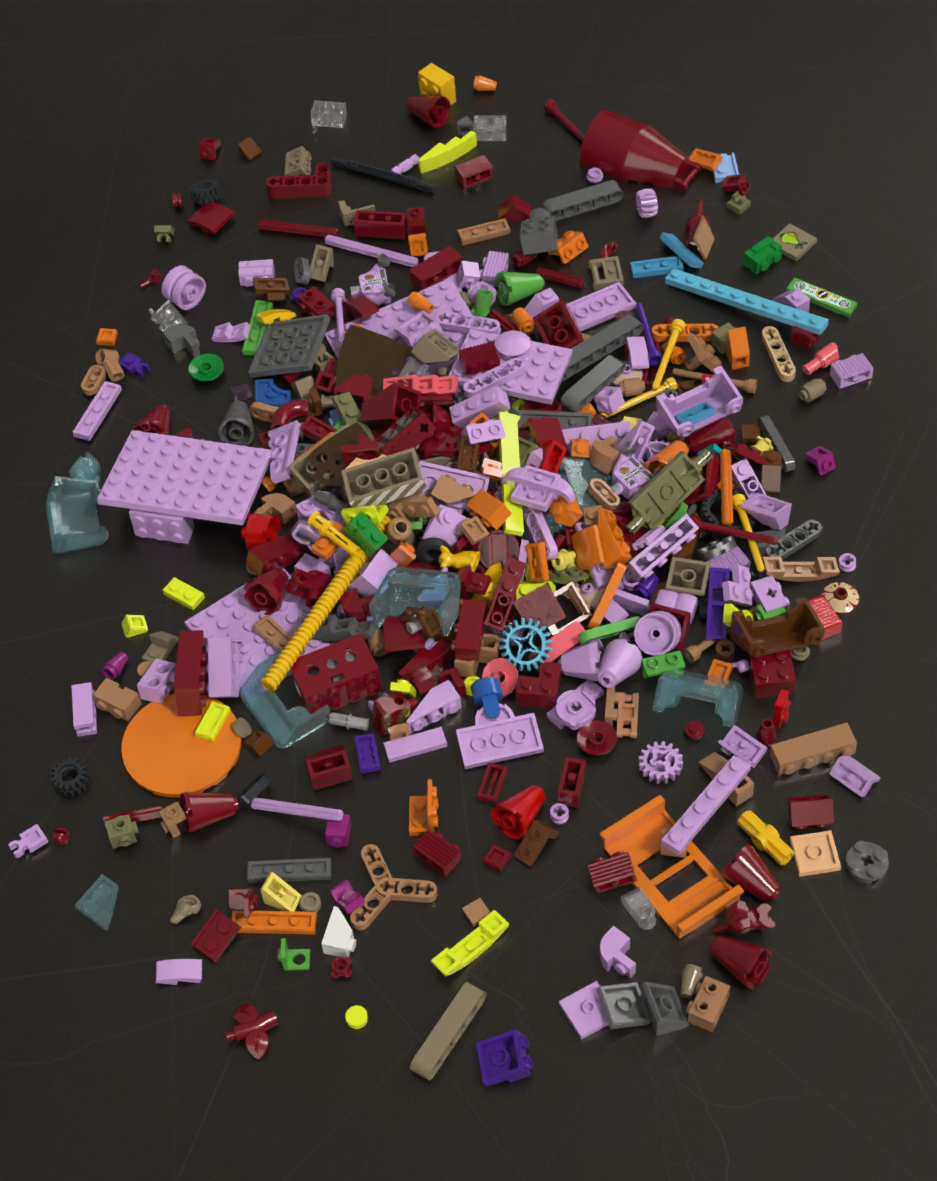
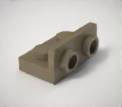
[285,146,312,176]

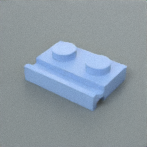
[713,153,739,183]

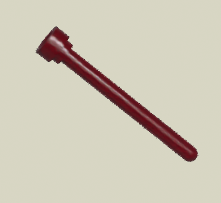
[544,99,585,143]
[689,515,778,545]

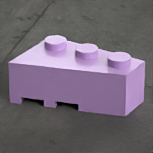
[206,637,246,698]

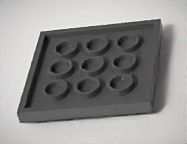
[248,314,330,378]

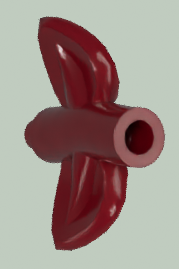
[225,1004,278,1060]

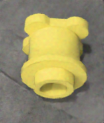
[750,436,775,456]
[551,549,576,571]

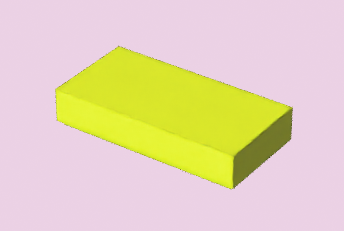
[195,701,231,742]

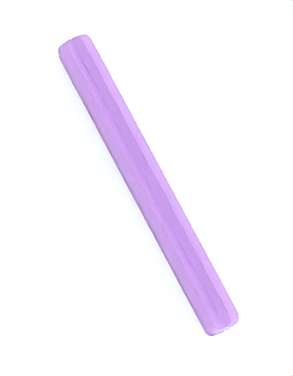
[251,798,343,821]

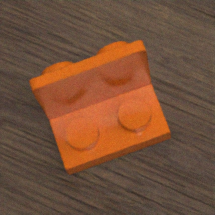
[409,779,438,836]

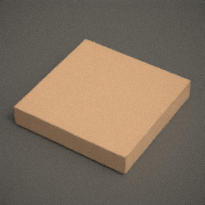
[790,830,841,877]

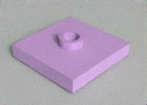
[559,981,608,1040]

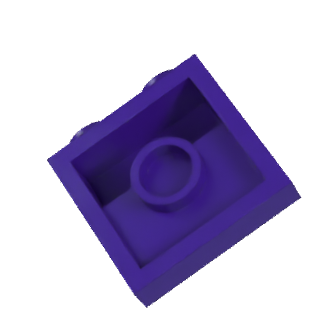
[476,1029,533,1086]

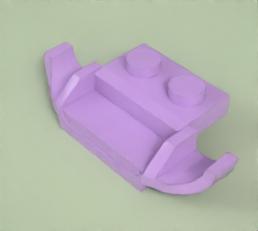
[502,465,575,512]

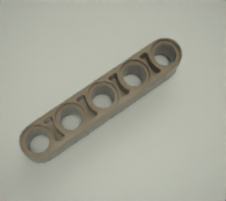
[410,982,486,1081]

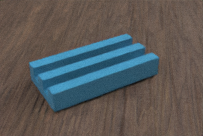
[674,401,716,425]

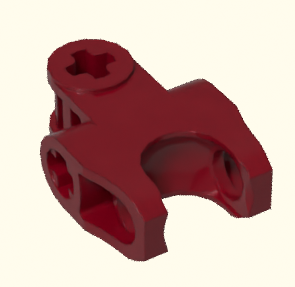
[284,569,340,614]

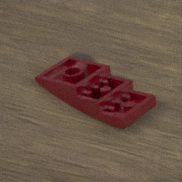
[380,591,425,652]

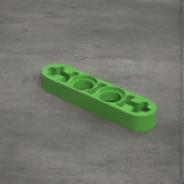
[578,616,640,644]

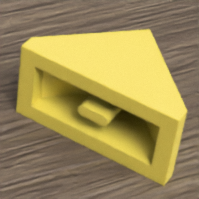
[260,872,302,911]

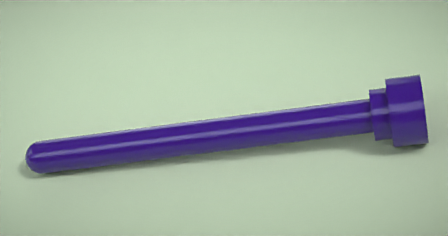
[636,303,662,366]

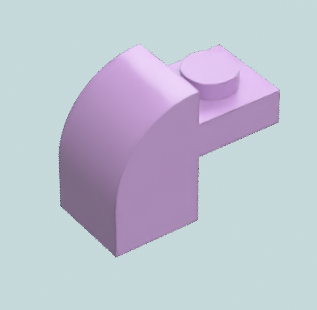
[294,553,334,577]
[600,926,636,978]

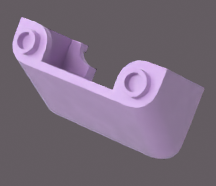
[656,366,743,437]

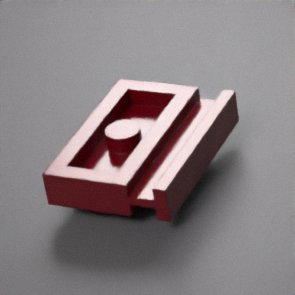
[191,909,242,962]

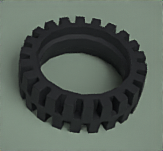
[698,489,756,542]

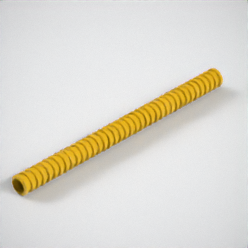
[261,516,391,691]

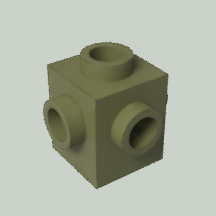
[105,814,139,849]

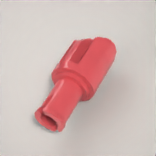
[802,342,839,375]

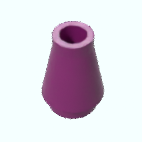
[102,652,128,680]

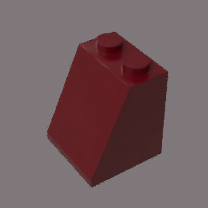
[360,383,421,428]

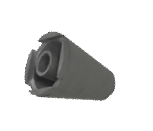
[218,401,254,446]

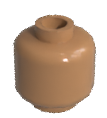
[386,517,412,544]

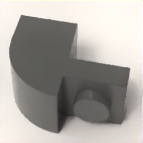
[162,324,200,358]

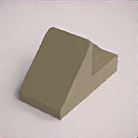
[310,244,334,282]
[142,631,179,662]

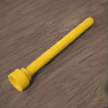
[652,319,686,391]
[598,377,678,420]
[732,494,765,572]

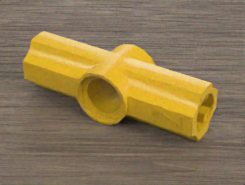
[737,810,794,865]

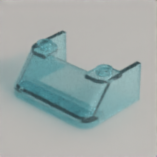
[369,567,461,636]
[240,651,330,748]

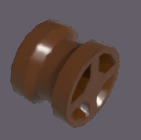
[715,640,735,663]

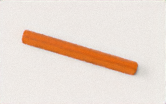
[720,449,733,526]

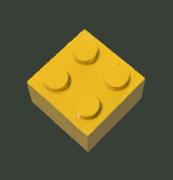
[418,63,456,105]

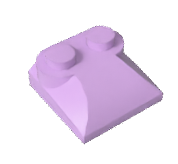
[422,504,466,550]

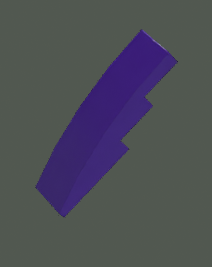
[706,567,730,640]

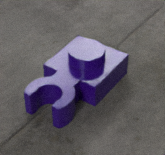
[119,352,150,378]

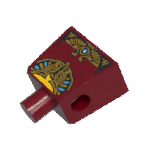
[372,692,418,738]

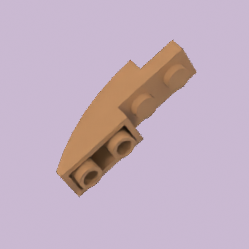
[382,492,439,520]

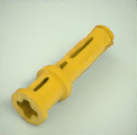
[307,511,360,557]

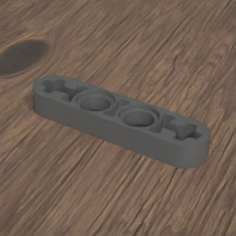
[758,415,795,473]
[764,520,822,560]

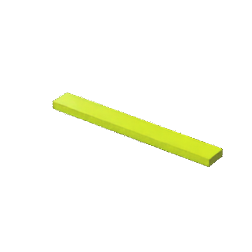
[497,412,524,536]

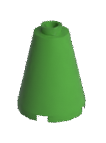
[495,271,545,306]

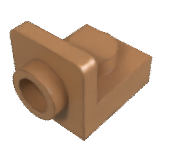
[457,516,489,545]

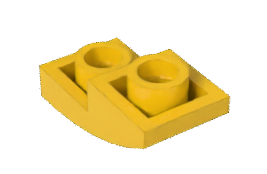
[255,309,296,325]

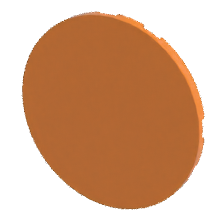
[121,694,242,798]

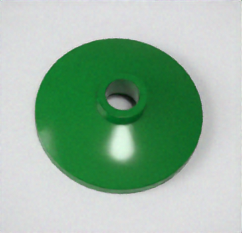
[189,354,224,381]

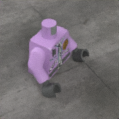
[350,253,396,306]
[610,441,661,500]

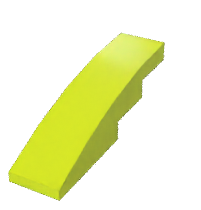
[418,131,477,174]

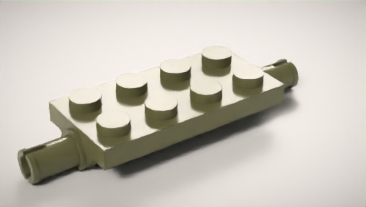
[625,449,713,535]

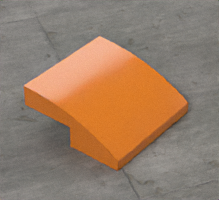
[571,525,605,572]

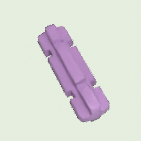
[391,154,420,174]

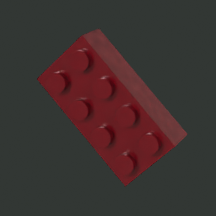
[174,630,209,715]

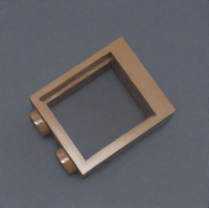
[543,581,592,640]

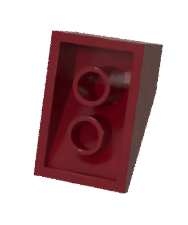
[533,300,584,349]
[683,451,721,505]

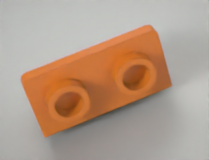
[547,230,588,264]

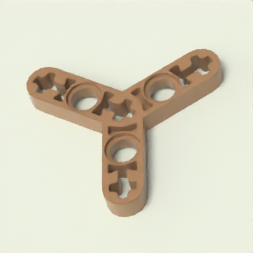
[350,844,438,930]

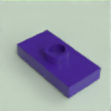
[354,733,381,774]

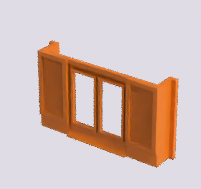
[600,795,744,939]

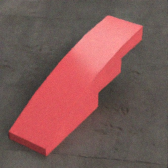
[383,374,458,395]

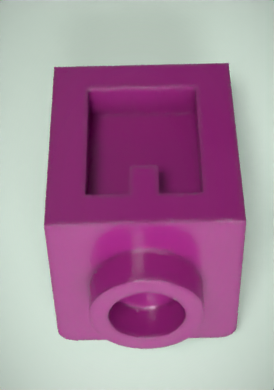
[805,446,836,475]
[330,880,365,914]

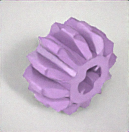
[636,189,658,218]
[467,281,497,305]

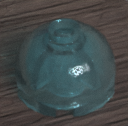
[66,452,101,489]

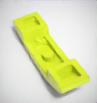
[431,910,509,976]

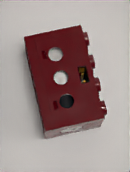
[290,633,382,719]

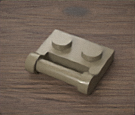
[588,256,624,291]

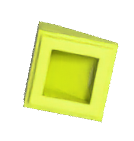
[122,615,148,637]

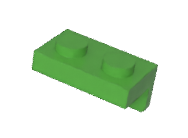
[641,651,685,678]

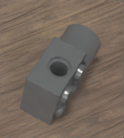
[520,208,558,255]

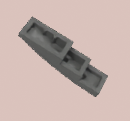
[302,614,378,641]

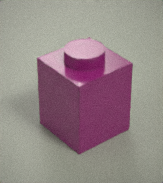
[325,814,352,847]

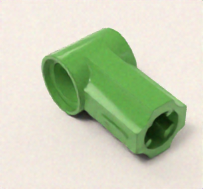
[471,289,493,318]

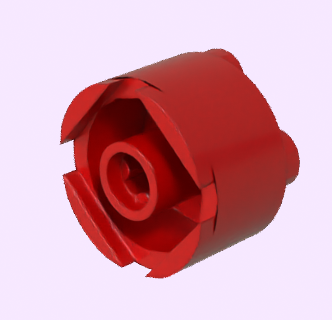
[242,513,281,550]

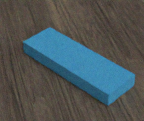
[659,232,704,268]
[630,256,684,278]

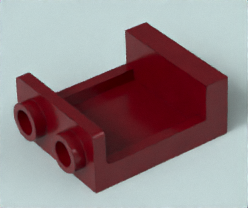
[521,416,571,464]

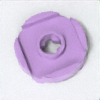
[556,690,596,730]

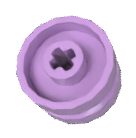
[162,265,206,310]
[634,611,681,656]

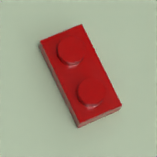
[773,689,791,729]

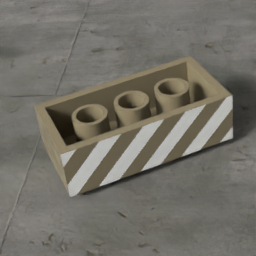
[341,447,428,508]

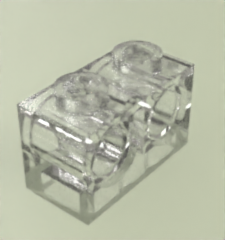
[310,100,347,128]

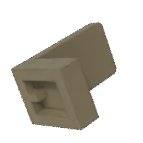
[338,200,376,227]

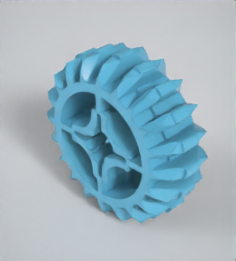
[499,618,553,671]

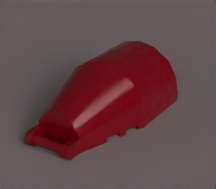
[580,109,702,191]

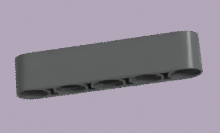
[542,180,623,221]
[561,355,625,412]

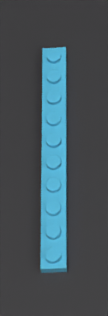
[665,269,829,335]

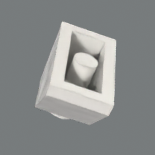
[321,906,356,958]

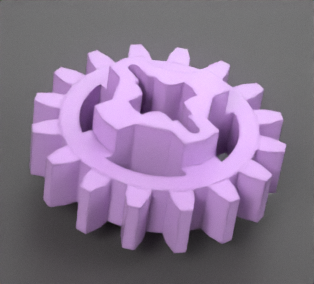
[639,741,683,784]

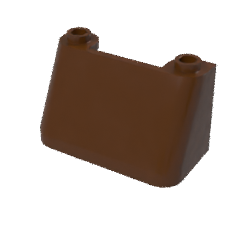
[730,597,825,657]

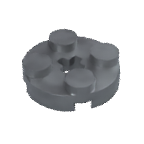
[698,535,737,560]
[845,841,889,883]

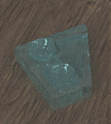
[75,874,119,931]

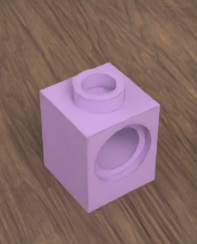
[457,261,481,289]
[594,386,625,414]

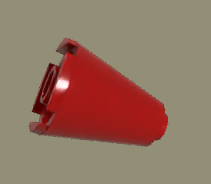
[491,785,545,840]

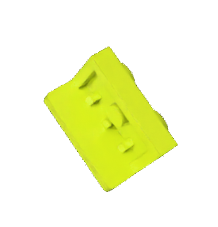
[341,504,389,525]

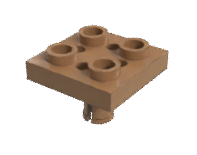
[685,333,722,373]

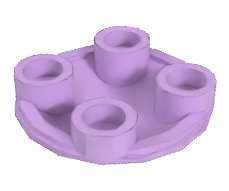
[495,330,531,359]

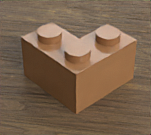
[454,633,502,677]

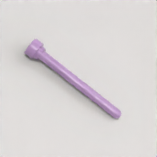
[331,288,345,344]

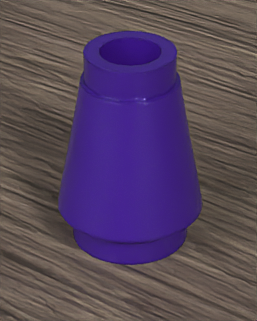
[633,574,659,600]

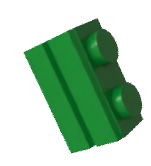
[742,236,782,274]
[342,511,389,558]

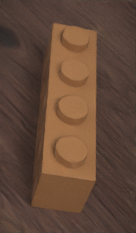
[770,723,857,776]

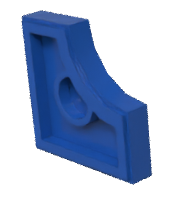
[255,379,291,407]

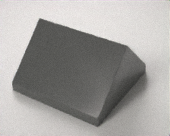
[642,982,689,1036]

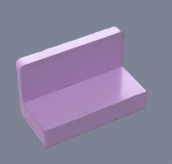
[829,755,881,797]

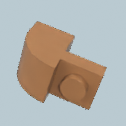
[589,436,621,474]
[254,493,297,525]

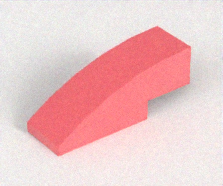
[527,621,585,673]

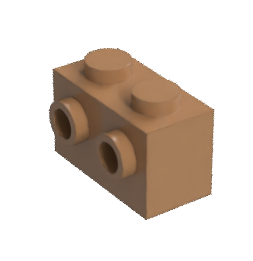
[686,976,730,1032]

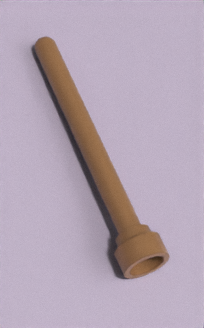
[672,368,757,394]
[683,606,756,663]

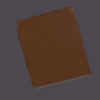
[238,137,262,160]
[243,730,273,756]

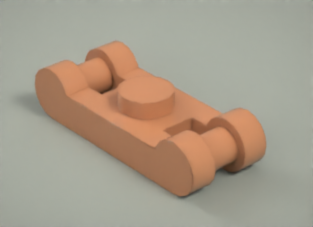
[617,692,639,739]

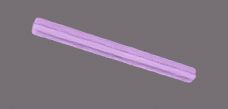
[325,235,418,267]

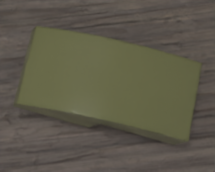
[548,566,587,584]

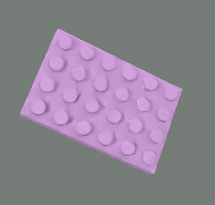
[449,328,572,405]

